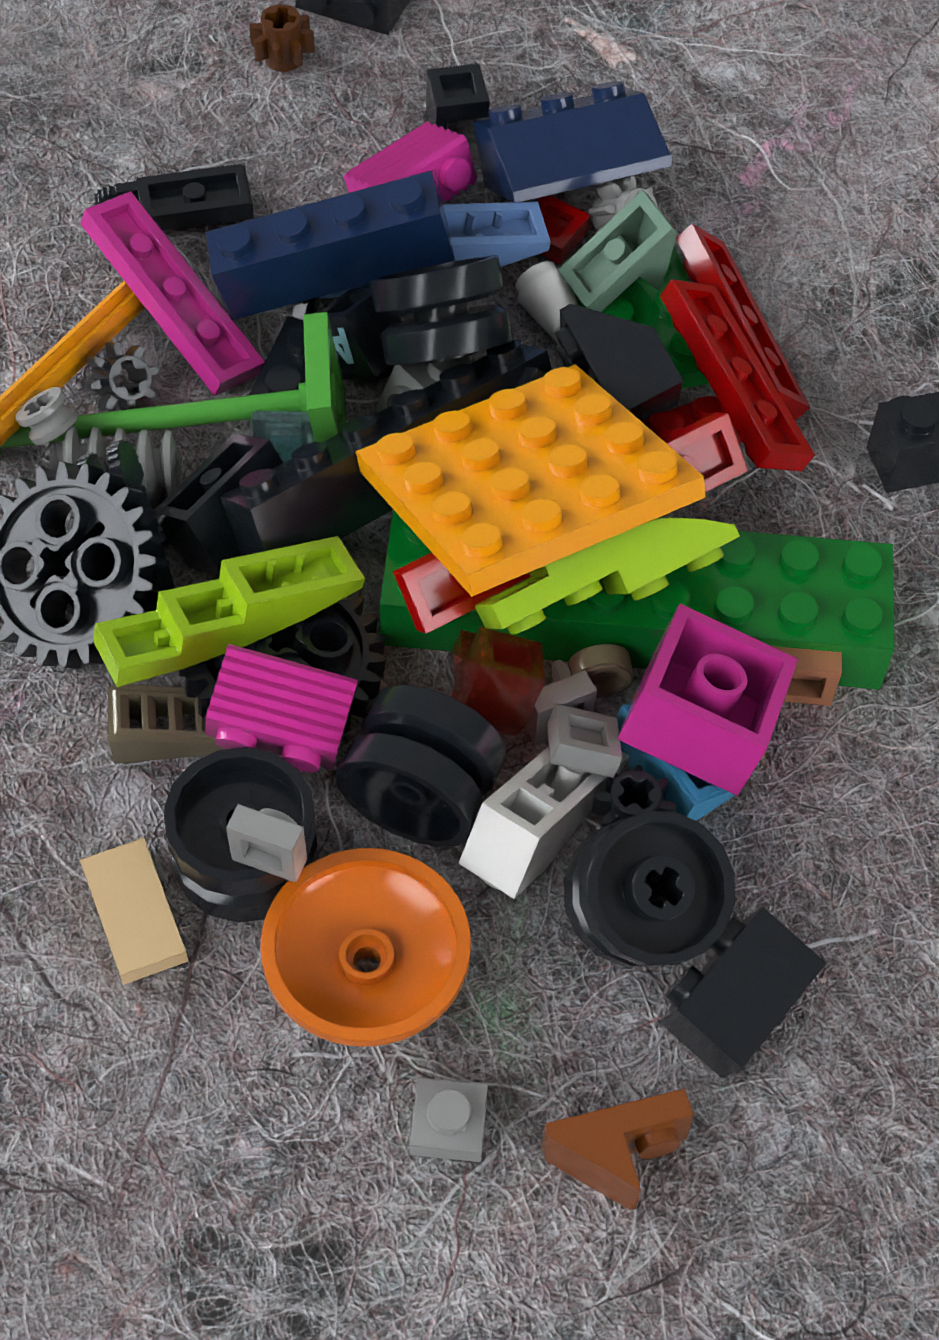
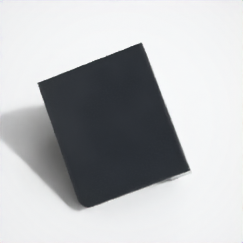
[426,63,490,130]

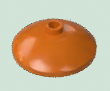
[261,848,471,1047]

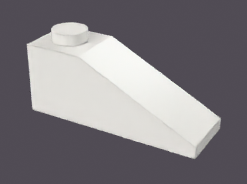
[458,746,629,899]

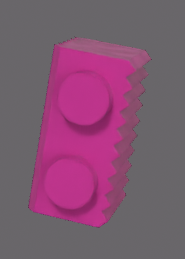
[344,121,477,203]
[206,644,358,773]

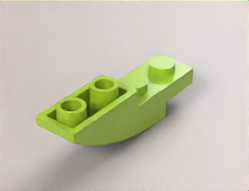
[474,517,740,635]

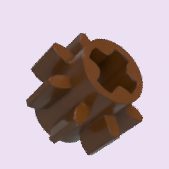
[249,4,315,72]

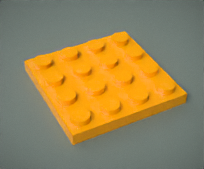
[356,364,706,597]

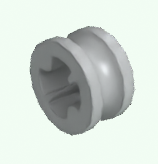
[15,387,78,445]

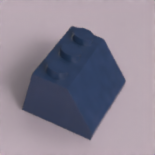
[473,81,672,203]

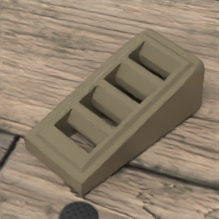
[107,685,225,764]

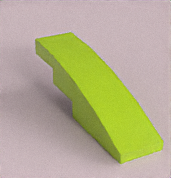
[93,536,365,687]

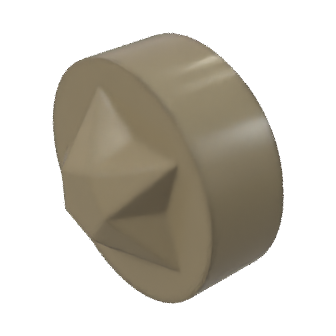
[568,644,634,698]

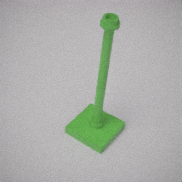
[0,312,347,456]

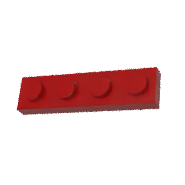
[676,223,811,420]
[660,279,815,472]

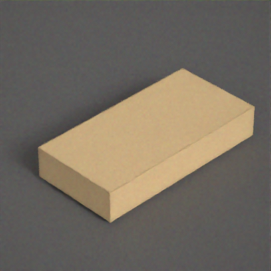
[80,838,188,985]

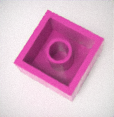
[617,603,798,796]

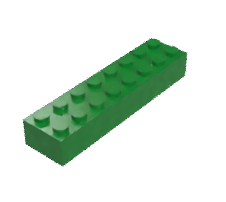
[380,509,894,690]

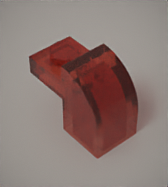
[450,627,545,736]

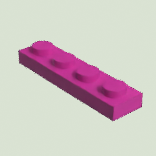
[80,191,265,396]

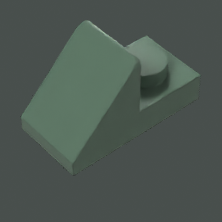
[558,190,678,312]

